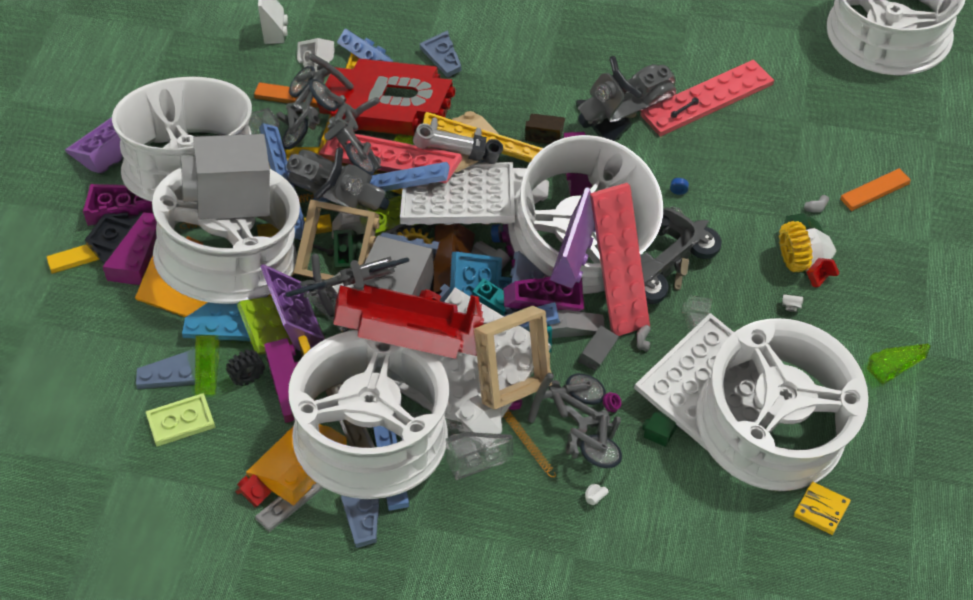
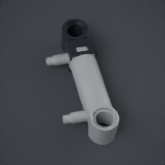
[413,118,503,164]

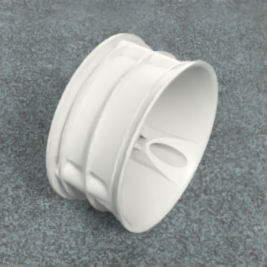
[827,0,965,75]
[112,77,252,202]
[508,135,663,294]
[152,168,300,304]
[696,318,868,491]
[289,330,449,499]

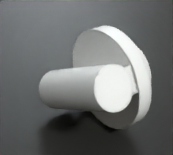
[782,295,803,312]
[585,484,609,505]

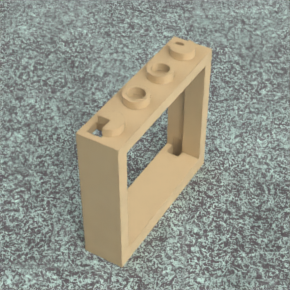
[294,199,380,280]
[474,306,552,410]

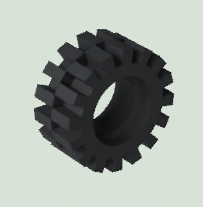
[226,350,265,386]

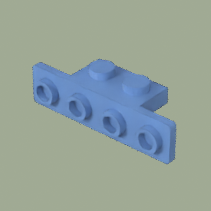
[337,29,393,62]

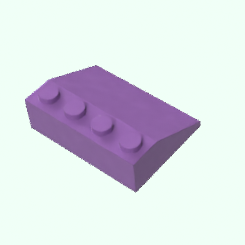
[65,117,123,173]
[550,188,596,288]
[260,264,325,351]

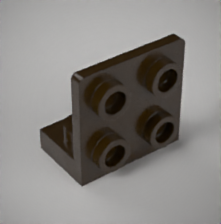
[525,113,565,144]

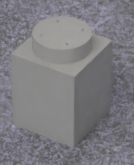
[180,134,270,220]
[353,236,434,296]

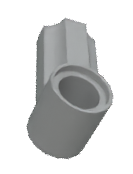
[472,241,510,269]

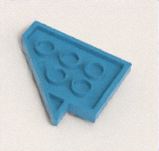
[450,252,512,296]
[182,295,268,341]

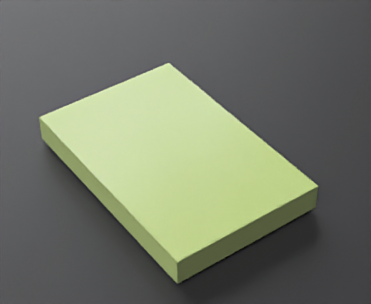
[146,393,215,447]

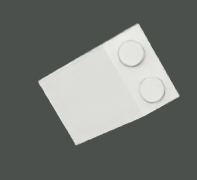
[258,0,288,44]

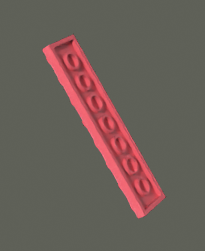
[640,59,774,137]
[319,134,462,184]
[590,183,650,336]

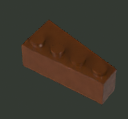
[434,223,475,295]

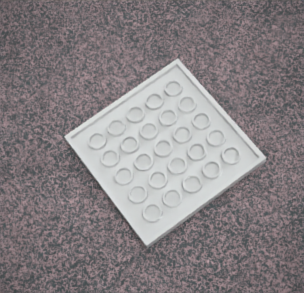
[400,162,515,225]
[393,288,551,444]
[634,313,772,451]

